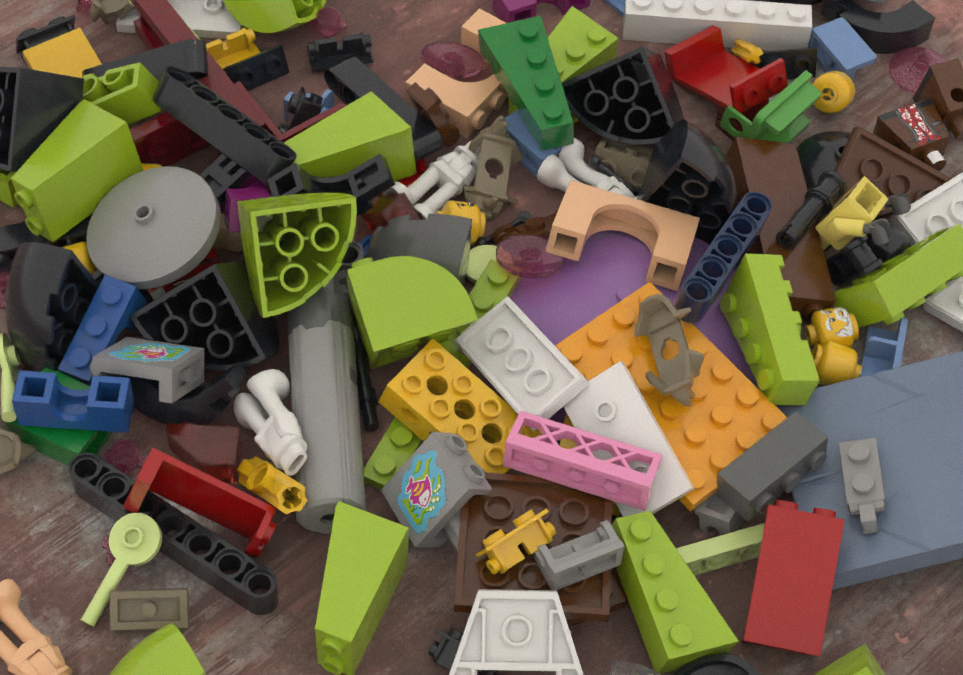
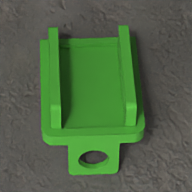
[720,70,821,143]

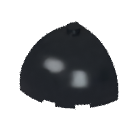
[562,46,684,145]
[0,67,84,172]
[637,119,738,245]
[5,242,100,372]
[129,260,279,371]

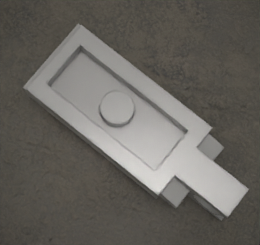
[839,438,886,534]

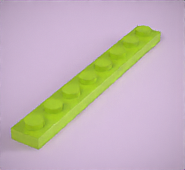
[363,259,521,490]

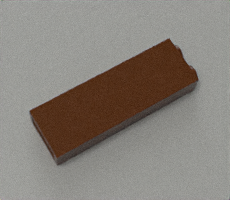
[725,137,836,321]

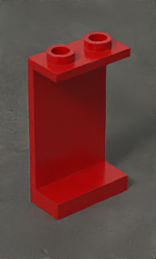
[664,25,788,113]
[123,447,277,558]
[741,500,845,657]

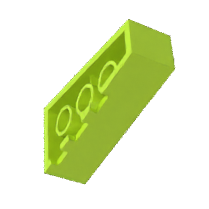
[719,253,820,405]

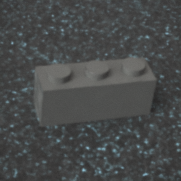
[716,411,828,522]

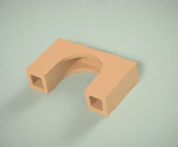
[405,9,508,138]
[546,180,700,291]

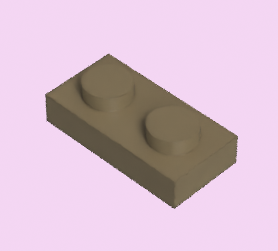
[110,588,189,630]

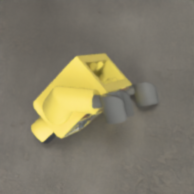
[815,176,911,252]

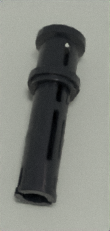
[776,171,847,250]

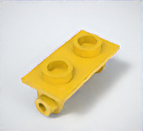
[206,28,261,70]
[475,509,556,575]

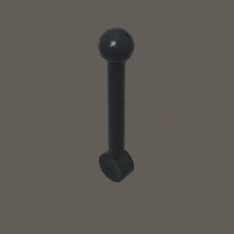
[589,155,641,197]
[475,211,531,247]

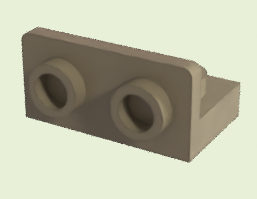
[593,137,654,188]

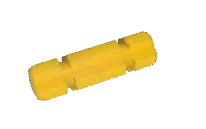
[731,39,763,65]

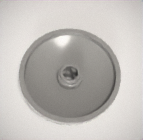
[86,166,221,290]

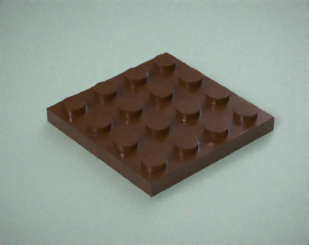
[454,472,612,622]

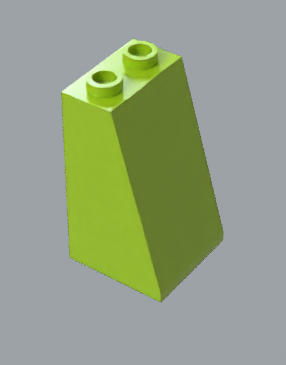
[284,91,417,181]
[11,99,144,242]
[315,501,409,675]

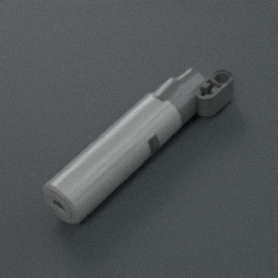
[287,241,366,534]

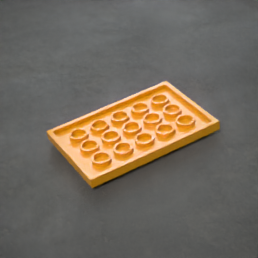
[555,282,787,512]

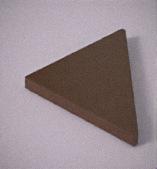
[815,126,952,225]

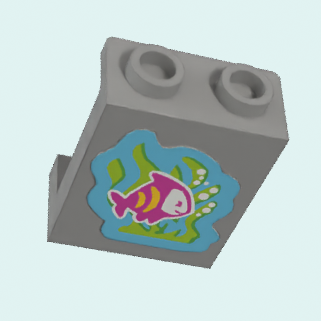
[90,337,204,403]
[381,432,492,548]

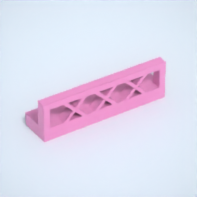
[503,411,662,511]

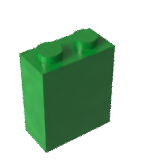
[6,368,113,466]

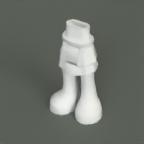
[537,138,638,199]
[383,141,480,220]
[234,369,307,476]

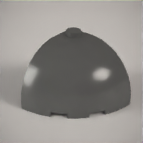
[366,214,472,285]

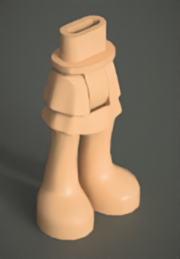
[0,579,73,675]

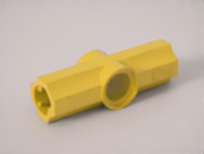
[237,456,308,515]

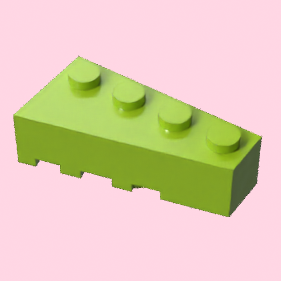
[508,6,619,115]
[82,62,162,126]
[834,224,963,328]
[612,511,739,675]

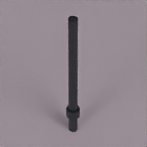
[353,313,379,432]

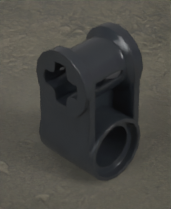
[826,236,884,286]

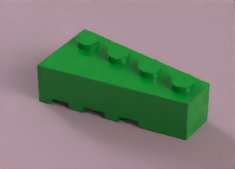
[478,15,574,151]

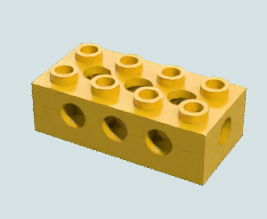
[378,338,541,474]

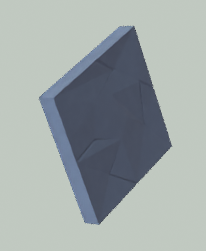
[775,351,963,590]

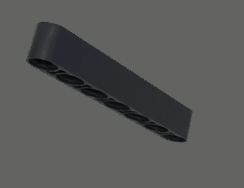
[68,453,279,615]

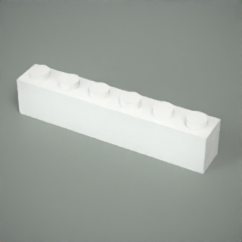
[622,0,812,51]

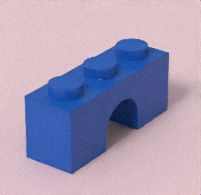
[58,275,147,386]
[12,370,135,433]

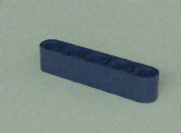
[674,191,773,323]

